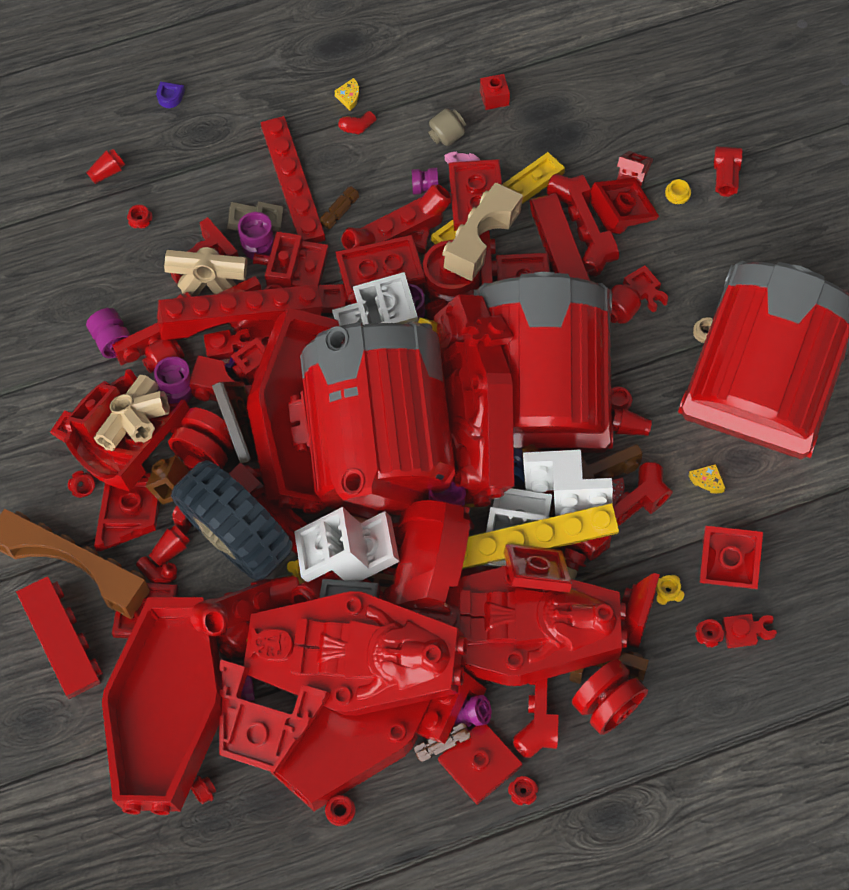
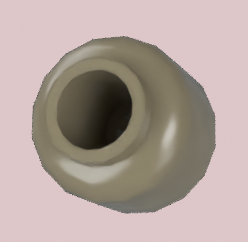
[428,109,466,146]

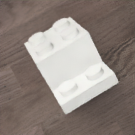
[332,272,419,326]
[523,450,613,516]
[484,488,552,568]
[294,507,400,582]

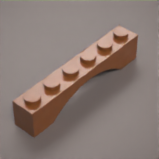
[0,508,150,619]

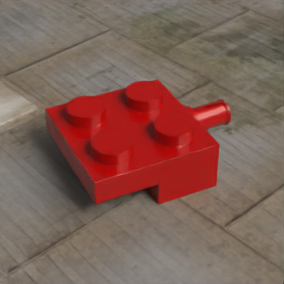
[253,232,329,289]

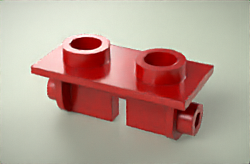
[288,391,310,452]

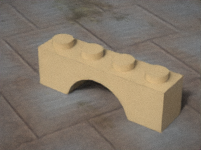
[442,182,523,281]

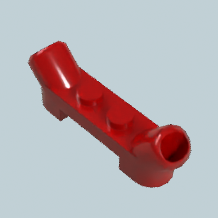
[547,173,619,276]
[341,185,452,250]
[563,462,673,560]
[191,575,300,636]
[513,679,559,758]

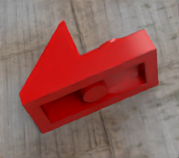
[617,151,653,187]

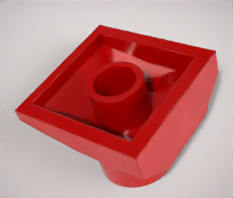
[590,178,659,234]
[699,526,763,589]
[621,573,660,648]

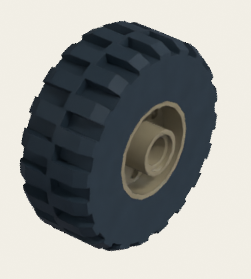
[171,460,292,581]

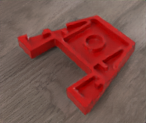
[219,660,330,773]

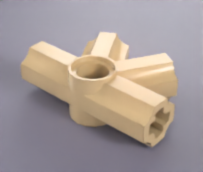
[164,247,247,296]
[94,375,170,451]

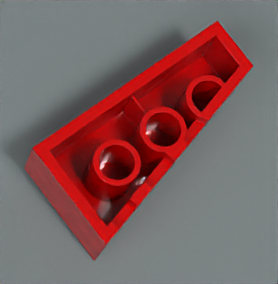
[16,576,103,699]

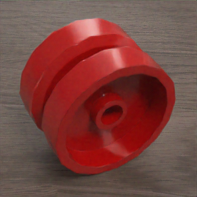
[423,240,481,304]
[168,407,235,469]
[572,659,648,735]

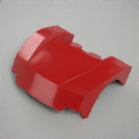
[64,369,190,491]
[382,500,470,614]

